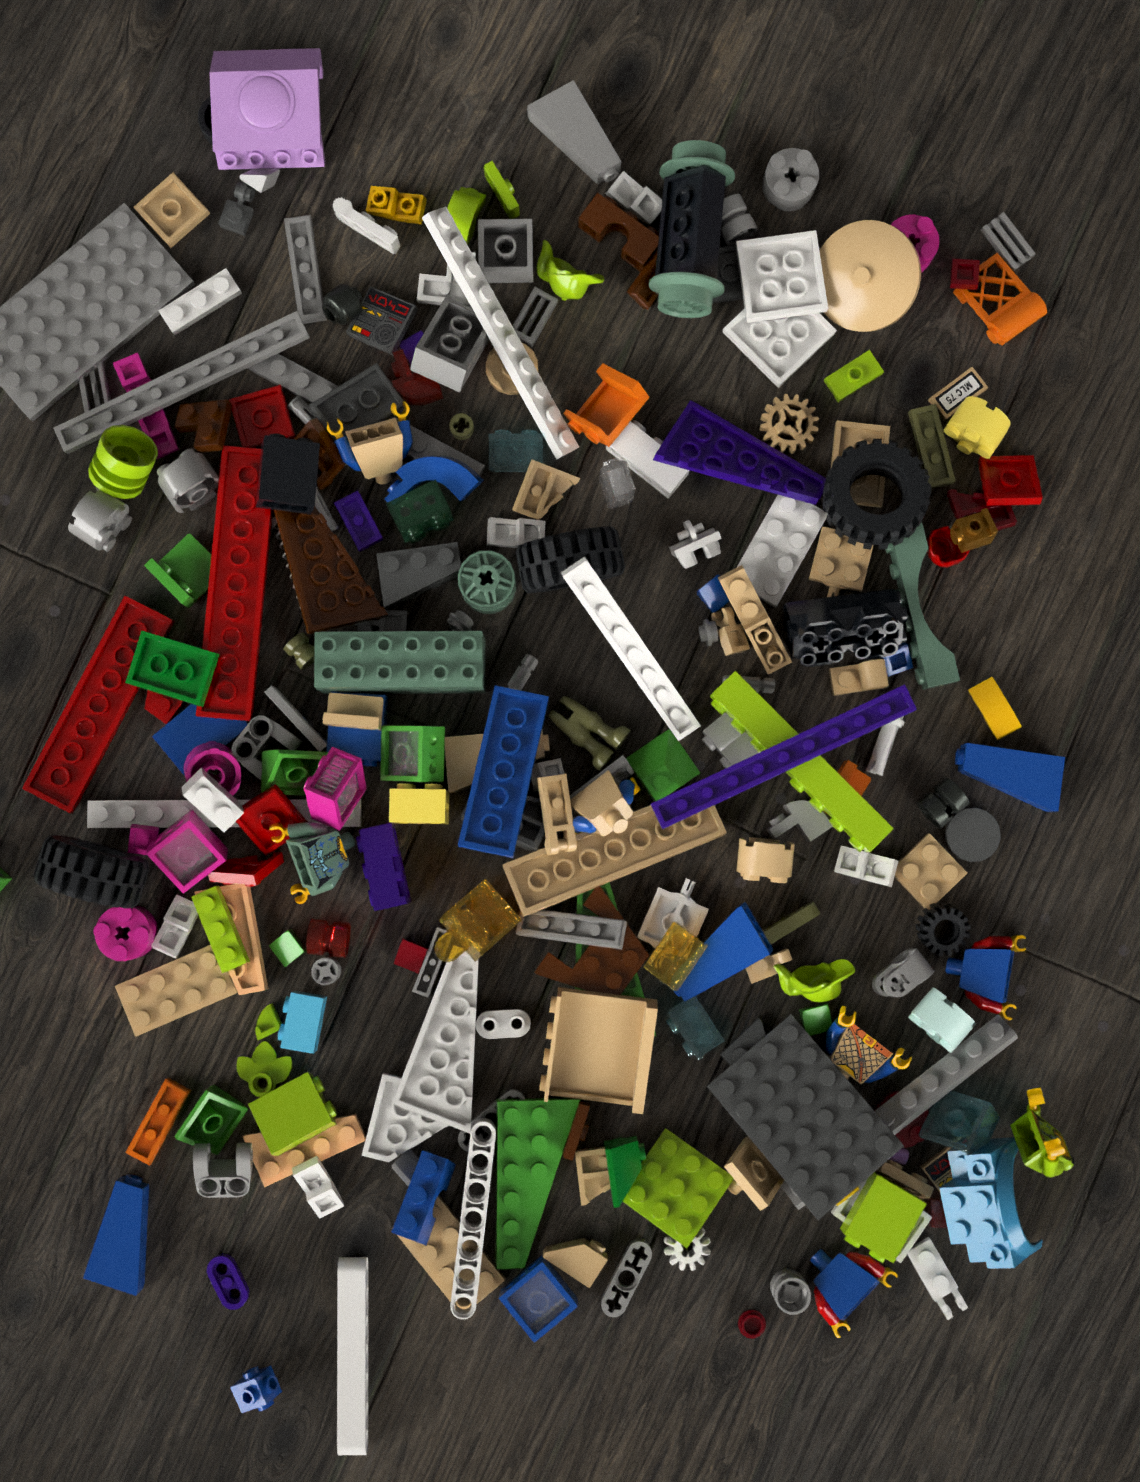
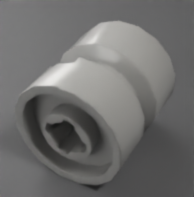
[721,194,757,246]
[770,1269,811,1315]

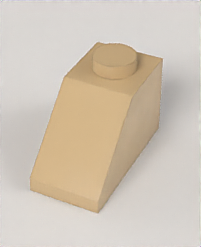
[543,1238,608,1288]

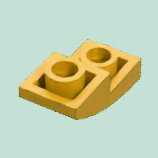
[366,186,427,225]
[968,677,1022,740]

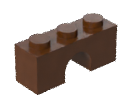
[578,193,659,272]

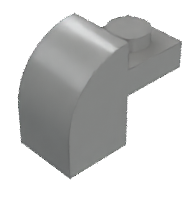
[767,800,833,842]

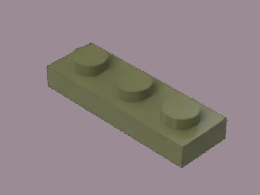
[908,404,956,489]

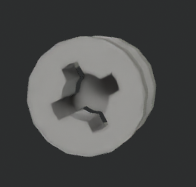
[311,957,342,985]

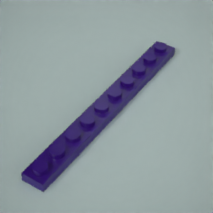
[650,685,917,829]

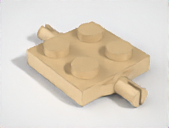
[809,526,873,597]

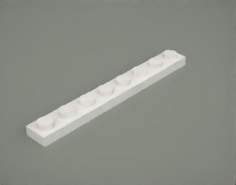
[561,557,701,741]

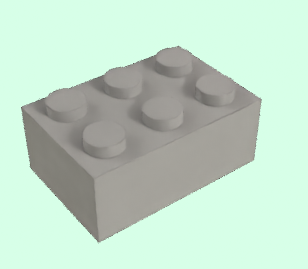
[410,296,489,392]

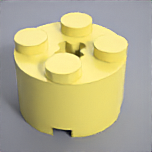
[944,396,1011,459]

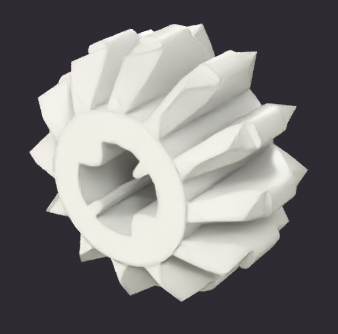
[664,1227,711,1271]

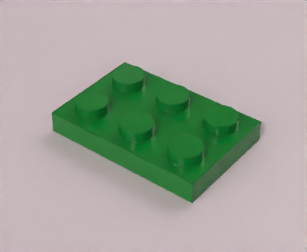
[125,630,220,707]

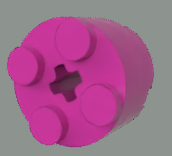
[891,215,939,273]
[184,741,241,796]
[93,905,158,961]

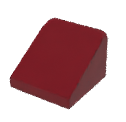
[393,938,429,974]

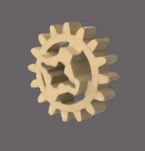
[760,394,819,454]

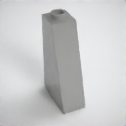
[527,80,621,185]

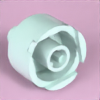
[908,987,976,1053]

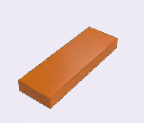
[125,1078,192,1166]

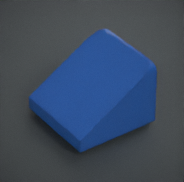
[696,574,729,613]
[881,643,913,677]

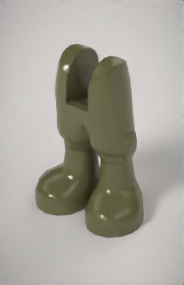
[548,696,631,771]

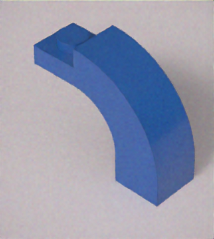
[385,456,484,507]

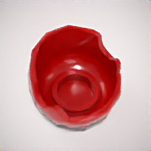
[926,526,970,568]

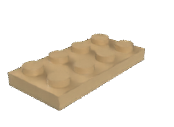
[115,945,238,1037]
[392,1195,506,1309]

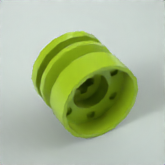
[88,425,158,499]

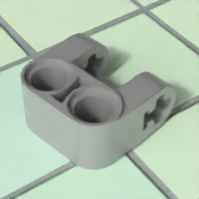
[231,715,302,780]
[872,948,934,997]
[193,1143,253,1198]

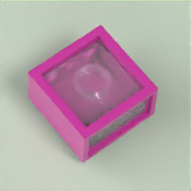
[304,747,367,831]
[146,810,228,894]

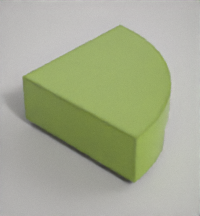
[255,1003,282,1040]

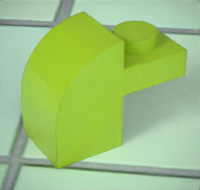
[447,187,487,245]

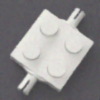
[637,878,709,969]

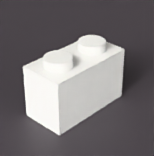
[182,767,244,832]

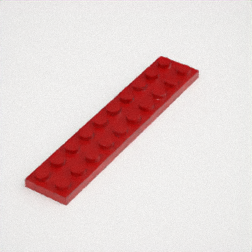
[196,446,273,721]

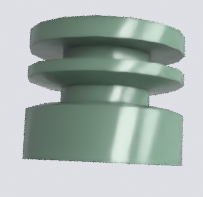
[458,551,516,614]

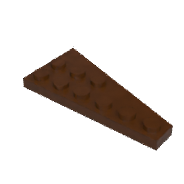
[274,507,388,634]

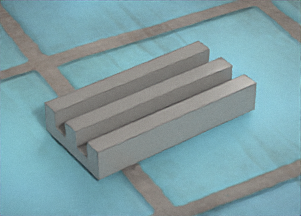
[980,212,1036,271]
[512,287,558,347]
[79,361,111,412]

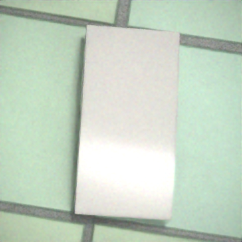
[605,171,662,225]
[487,517,545,548]
[834,846,898,887]
[151,894,198,959]
[292,1156,344,1218]

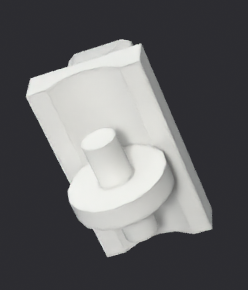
[669,520,721,569]

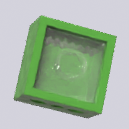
[380,726,445,782]

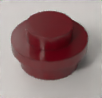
[738,1309,766,1339]

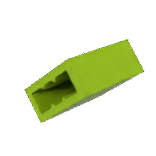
[248,1072,337,1157]
[840,1172,927,1263]

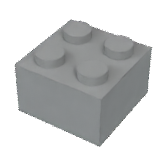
[478,219,533,283]

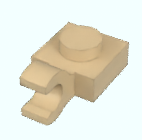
[711,607,750,656]
[745,948,793,984]

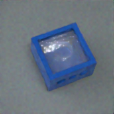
[499,1254,578,1343]

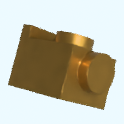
[950,508,998,553]

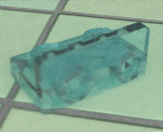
[488,430,543,472]
[666,996,725,1061]

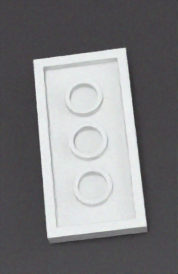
[737,495,828,608]

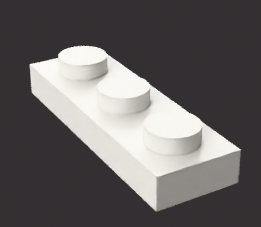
[158,268,242,336]

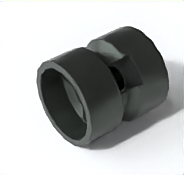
[917,777,970,829]

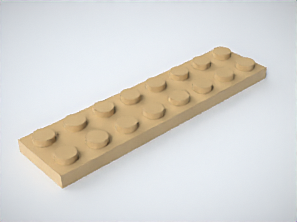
[502,805,727,917]

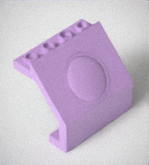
[210,48,325,170]

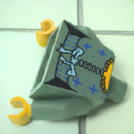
[269,822,355,904]

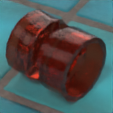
[306,919,351,958]

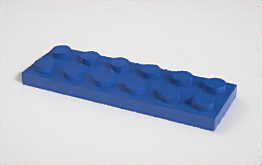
[458,685,549,858]

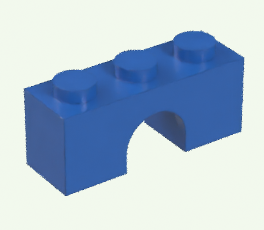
[392,1150,456,1246]

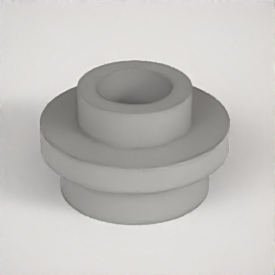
[699,619,718,646]

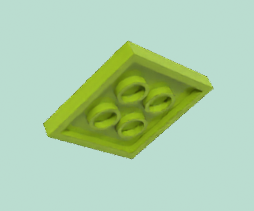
[623,1128,734,1248]

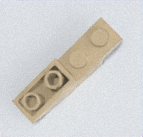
[718,565,792,675]

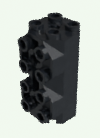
[783,589,908,667]

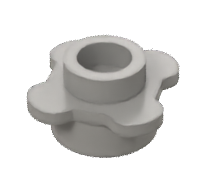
[447,610,474,631]

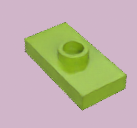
[484,161,520,219]
[824,350,884,403]

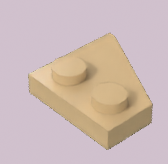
[575,1146,611,1206]

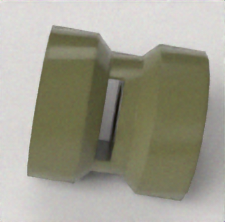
[283,632,315,670]

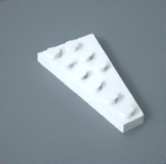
[392,946,479,1133]

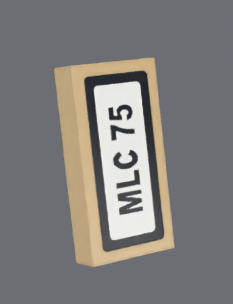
[928,367,989,421]

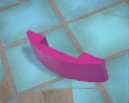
[113,353,179,460]

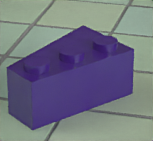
[356,823,412,911]

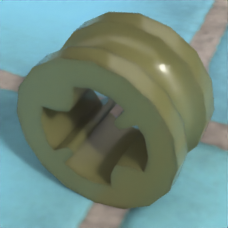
[449,413,474,440]

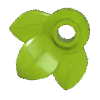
[237,1041,292,1097]

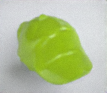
[537,240,604,301]
[773,959,855,1003]

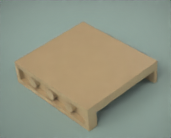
[539,987,658,1114]

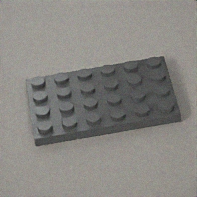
[707,1014,904,1220]

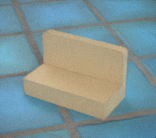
[323,693,384,731]

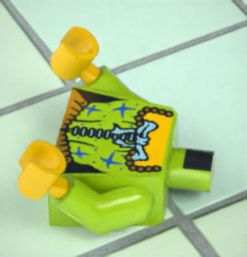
[1010,1087,1074,1178]

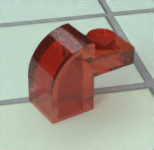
[391,349,443,406]

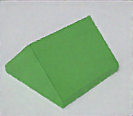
[261,750,328,795]
[174,1085,249,1155]

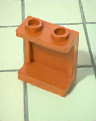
[563,363,650,447]

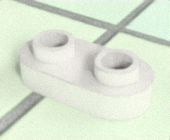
[476,1009,531,1039]

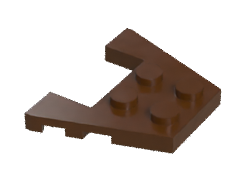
[534,886,649,995]

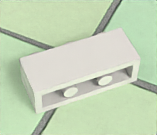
[606,420,690,499]

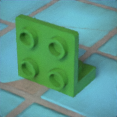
[144,534,211,608]

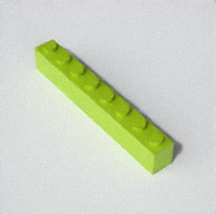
[710,671,894,852]

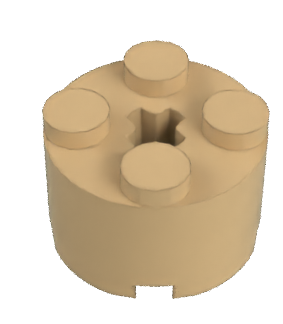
[736,837,795,883]

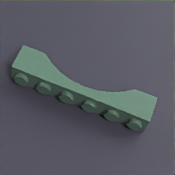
[885,522,960,690]

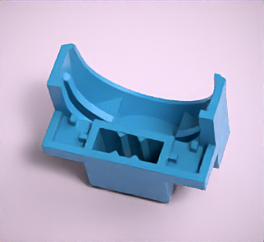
[939,1137,1043,1269]

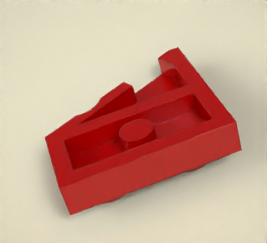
[208,852,284,887]

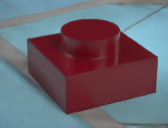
[950,259,980,290]

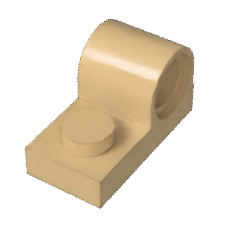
[829,659,889,696]

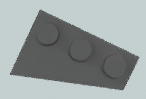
[376,542,462,610]

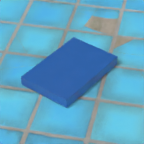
[152,704,248,776]

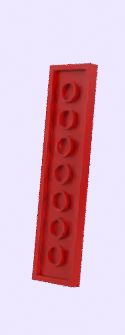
[22,596,175,814]

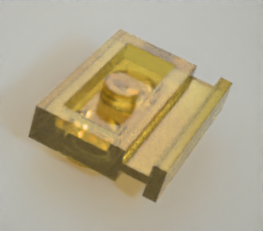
[644,921,708,991]

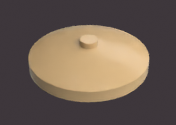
[820,220,921,332]

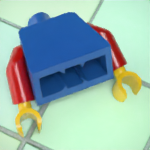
[946,935,1026,1020]
[810,1249,898,1338]

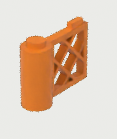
[953,253,1047,345]

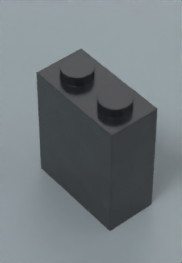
[256,434,320,515]

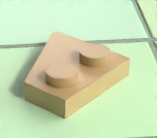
[512,459,580,520]

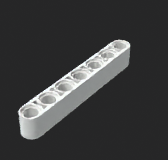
[451,1118,496,1319]
[337,1257,368,1455]

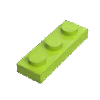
[191,886,250,973]

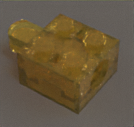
[434,878,522,963]

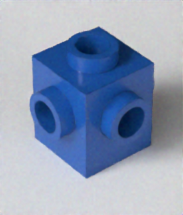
[230,1366,282,1413]

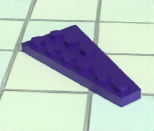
[653,400,826,505]

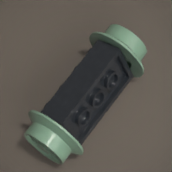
[649,140,735,318]

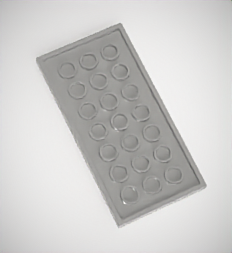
[0,203,195,422]

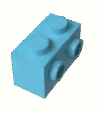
[278,991,327,1054]

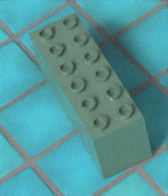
[314,631,486,694]

